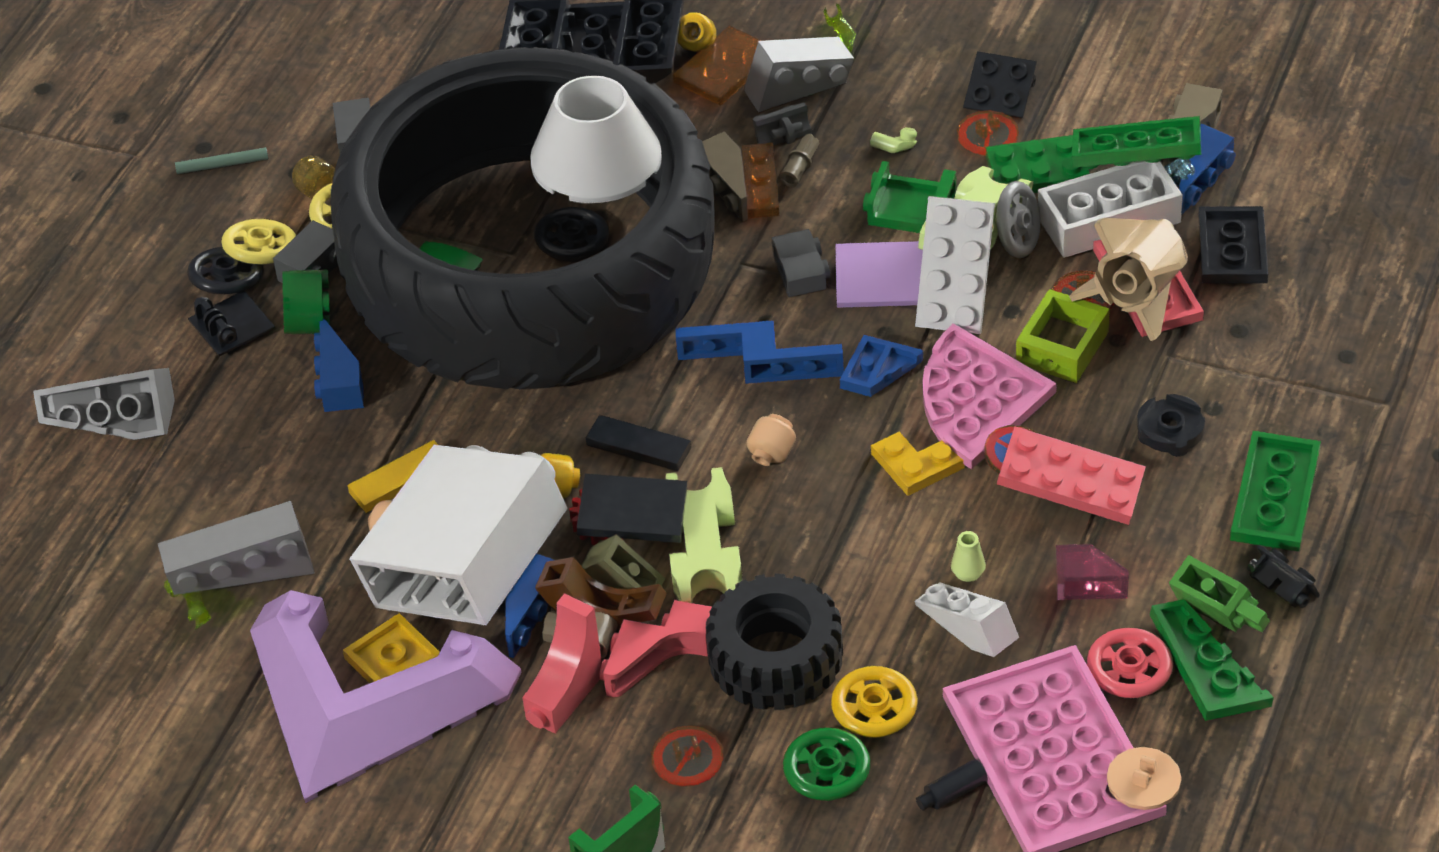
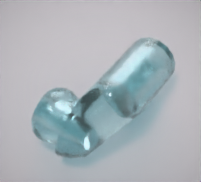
[1164,158,1195,187]

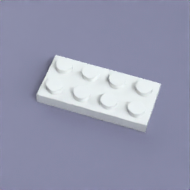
[915,196,995,334]

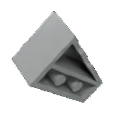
[744,37,854,112]

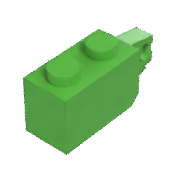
[1169,555,1270,632]

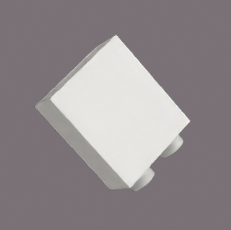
[350,445,568,625]

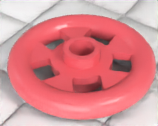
[1087,628,1173,698]

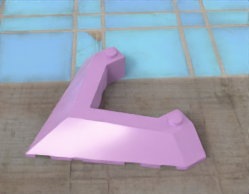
[250,590,521,803]

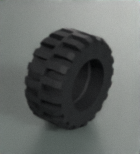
[706,573,843,710]

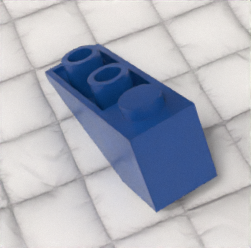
[1179,124,1236,215]
[314,319,364,412]
[505,554,554,658]

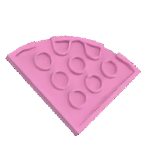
[923,323,1056,470]

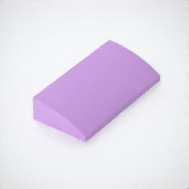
[836,241,923,308]

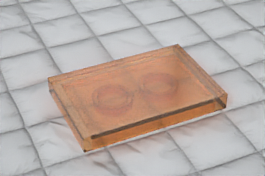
[673,25,761,105]

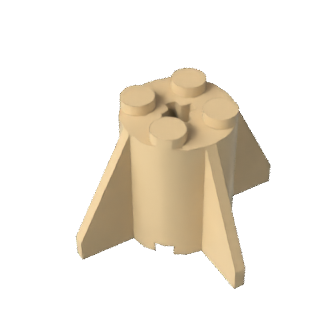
[1069,218,1188,341]

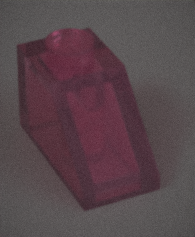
[1055,544,1129,600]

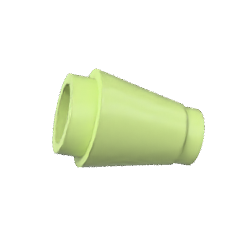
[951,531,986,582]

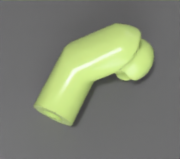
[870,127,917,153]

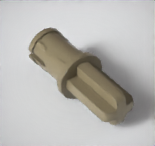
[779,134,819,187]

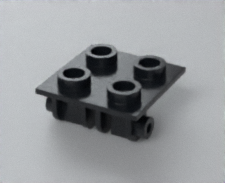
[963,51,1037,118]
[188,291,275,357]

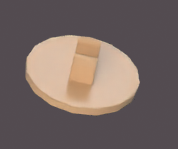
[1107,747,1181,810]

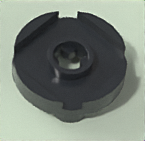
[1137,394,1205,457]

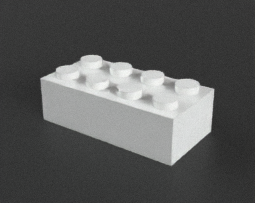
[1038,161,1182,258]

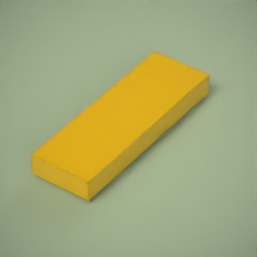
[347,440,438,513]

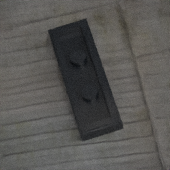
[585,414,691,471]

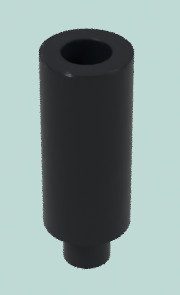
[916,759,988,811]

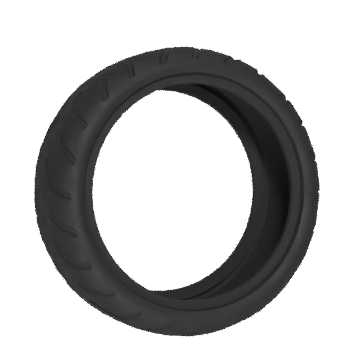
[331,47,715,390]

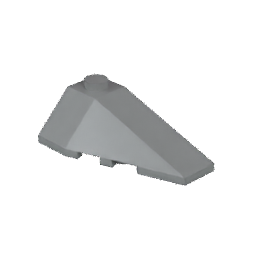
[33,368,175,440]

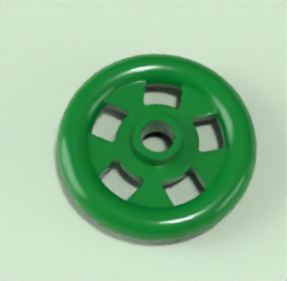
[783,727,870,801]

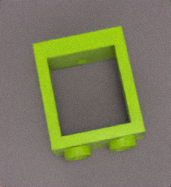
[1016,289,1110,383]

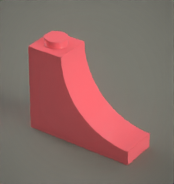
[522,594,602,734]

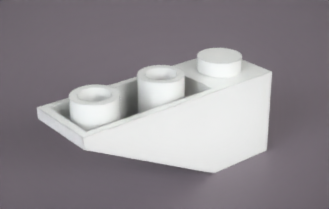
[914,582,1019,657]

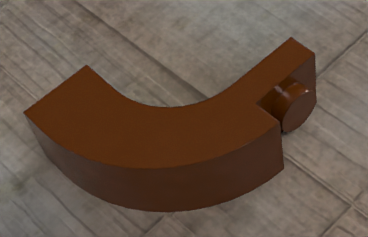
[535,557,667,633]

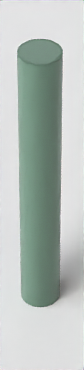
[175,147,268,174]

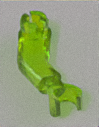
[824,3,856,53]
[164,579,211,630]

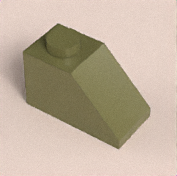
[582,535,665,589]

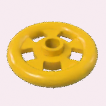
[831,666,918,737]

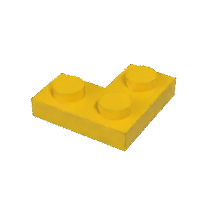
[871,432,965,496]

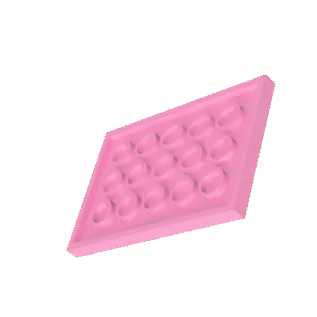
[943,645,1167,852]

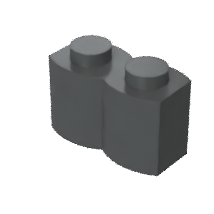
[771,229,830,297]

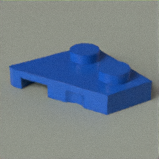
[840,335,923,397]

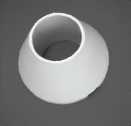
[530,76,662,203]

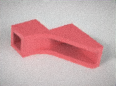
[600,600,712,697]

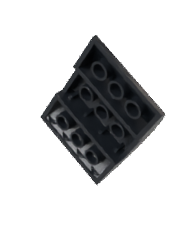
[499,0,684,84]

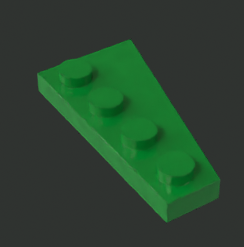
[1150,599,1274,721]

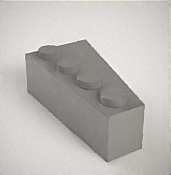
[158,501,315,595]

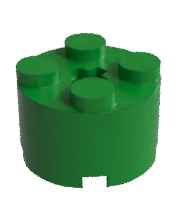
[282,269,329,335]

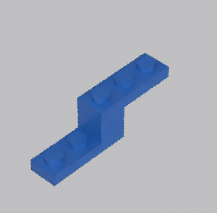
[675,321,844,384]

